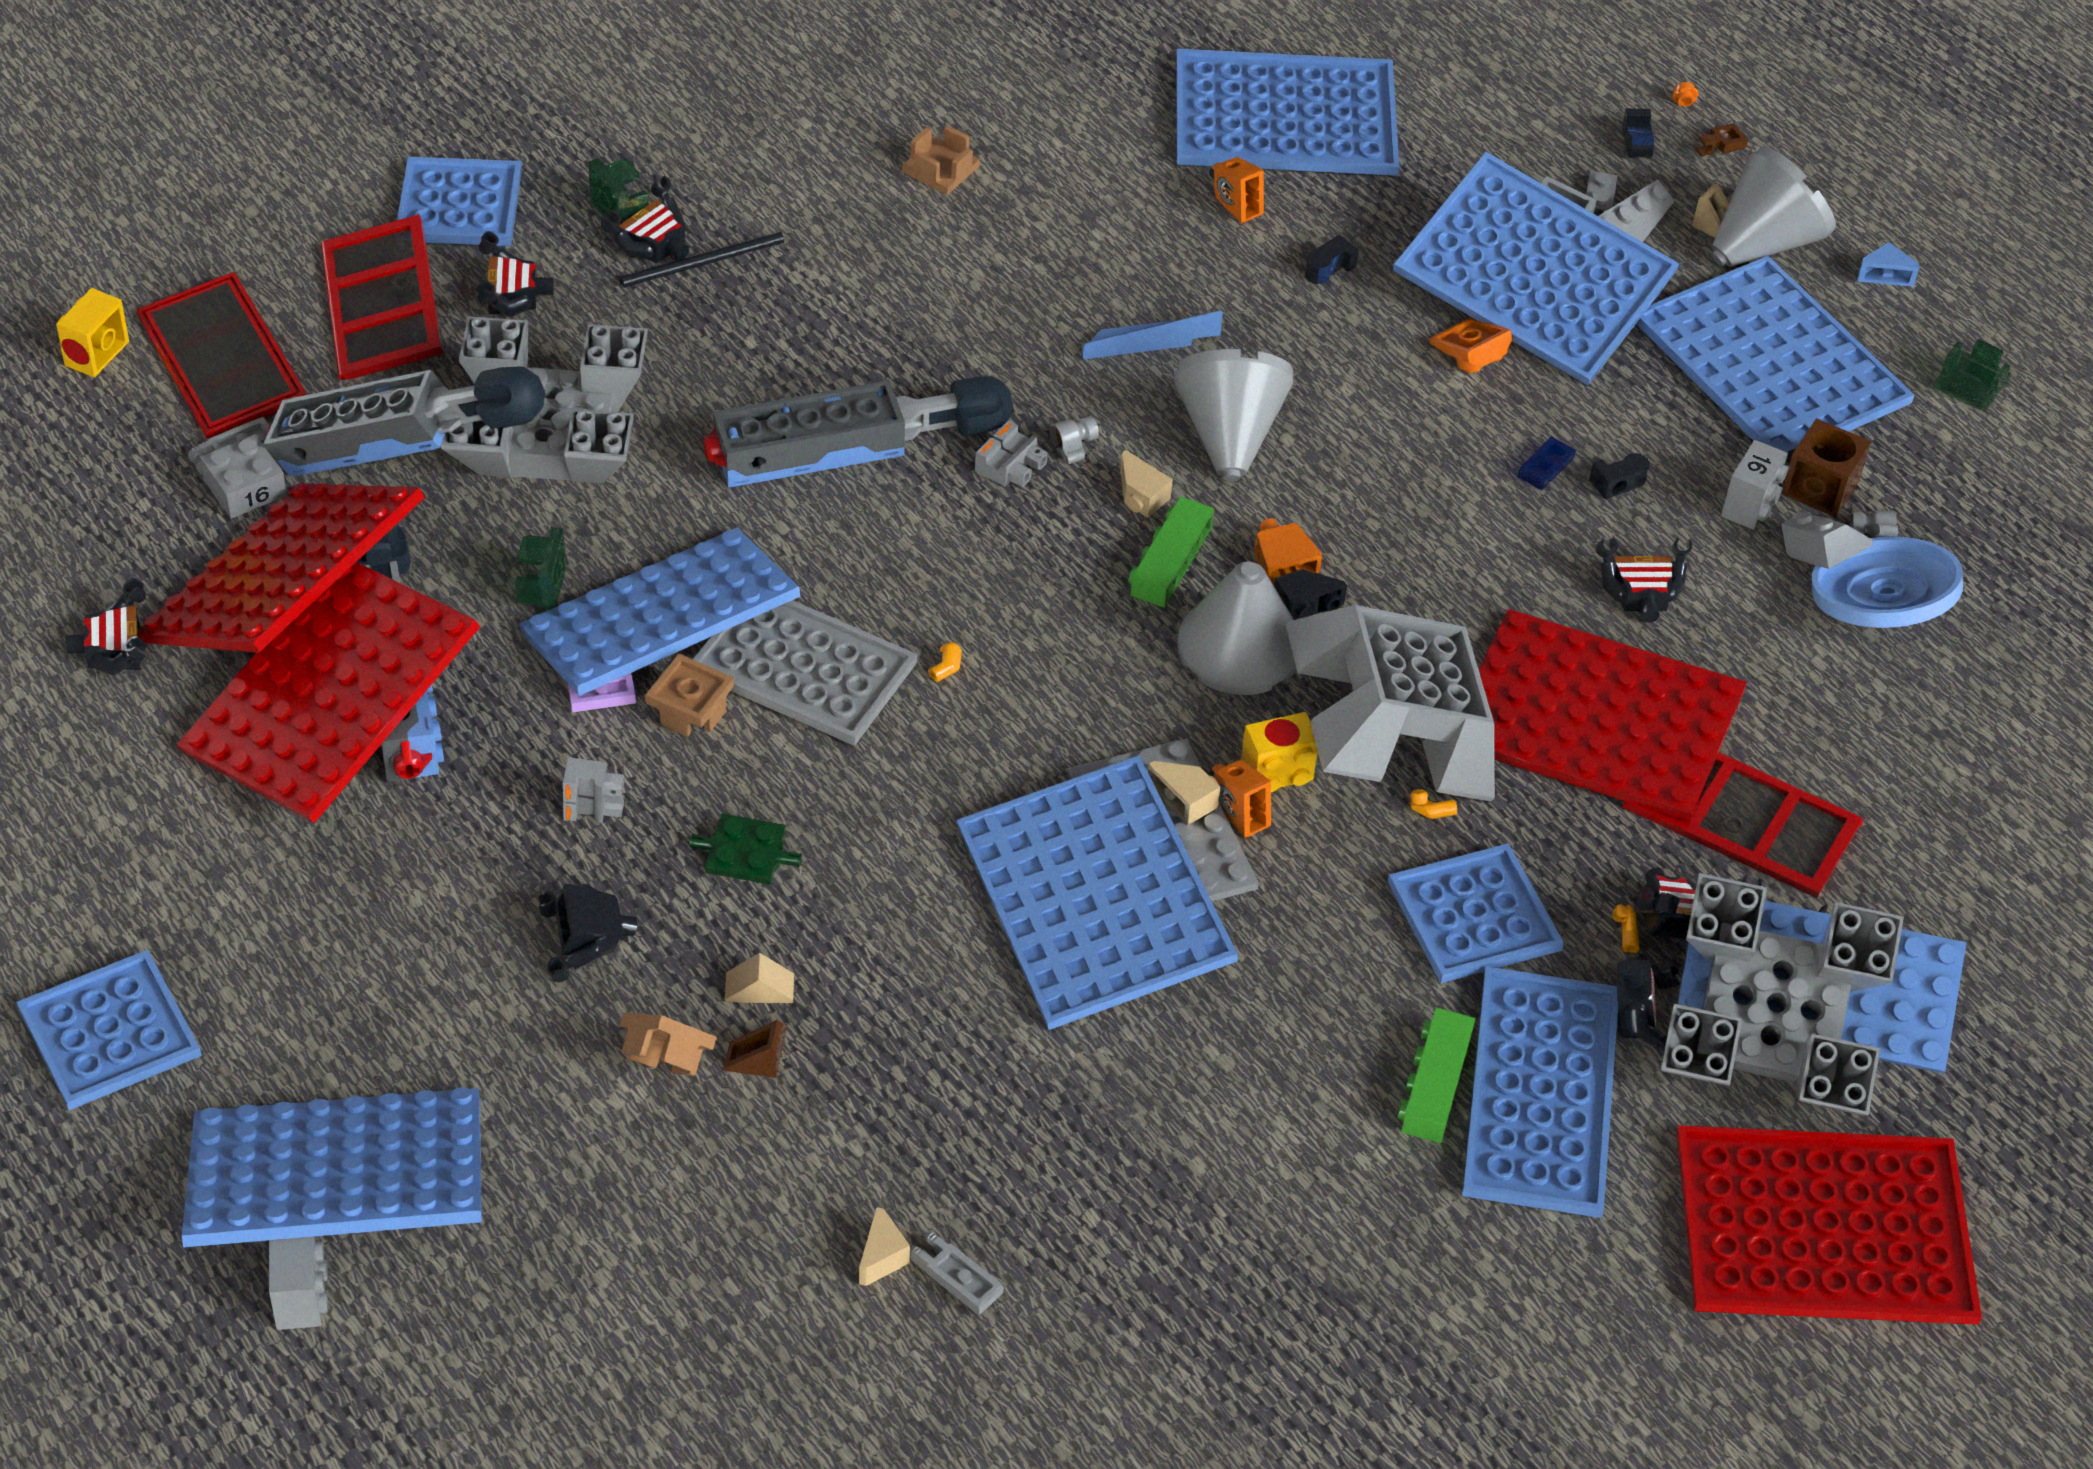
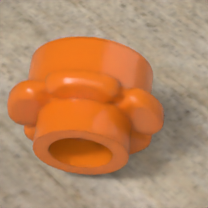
[1672,82,1699,106]

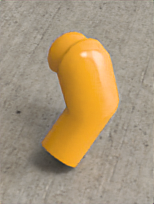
[928,642,962,683]
[1409,789,1457,819]
[1613,904,1639,953]

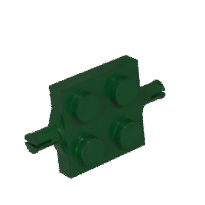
[690,813,802,885]

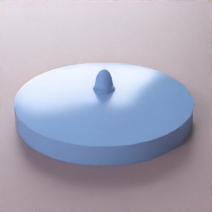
[1812,537,1963,628]

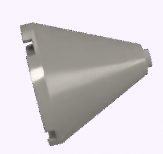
[1711,146,1836,267]
[1174,349,1293,481]
[1177,562,1297,695]

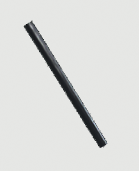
[620,232,784,288]

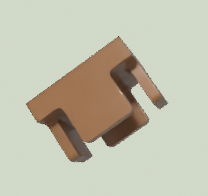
[902,126,980,195]
[645,654,734,737]
[620,1013,717,1076]

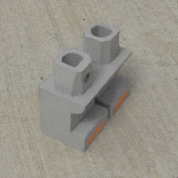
[975,420,1048,487]
[563,757,624,824]

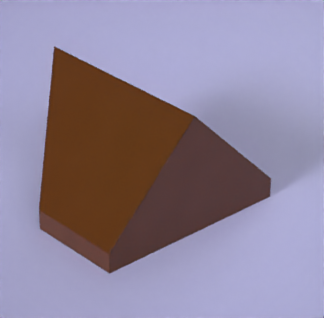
[723,1020,788,1078]

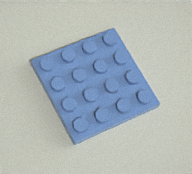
[395,157,522,246]
[1388,843,1564,984]
[16,950,202,1110]

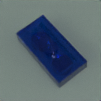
[1517,436,1576,490]

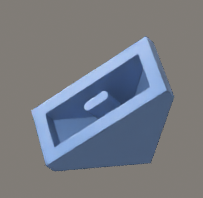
[1857,242,1920,287]

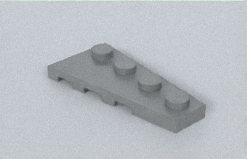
[1598,179,1675,242]

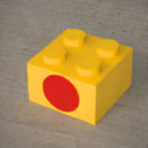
[56,288,129,378]
[1241,712,1318,792]

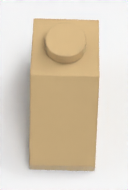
[1120,450,1173,518]
[1148,761,1220,826]

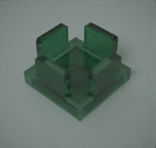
[588,158,649,225]
[1933,339,2011,412]
[515,527,566,613]

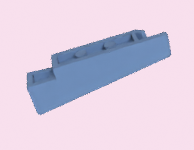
[1082,310,1223,359]

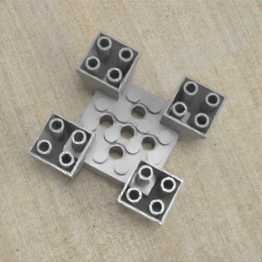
[441,316,648,483]
[1286,605,1495,802]
[1661,873,1904,1117]

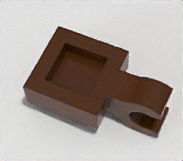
[1696,123,1748,157]

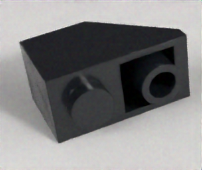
[1274,569,1347,620]

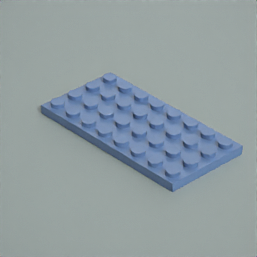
[519,527,800,696]
[1677,901,1967,1074]
[1462,966,1618,1218]

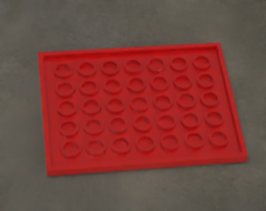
[137,482,425,653]
[176,562,480,823]
[1479,609,1747,822]
[1676,1125,1982,1325]

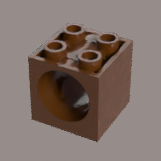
[1781,418,1871,517]

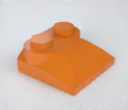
[1429,317,1512,373]

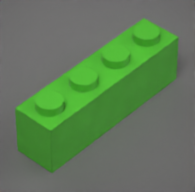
[1128,496,1214,608]
[1397,1007,1476,1143]

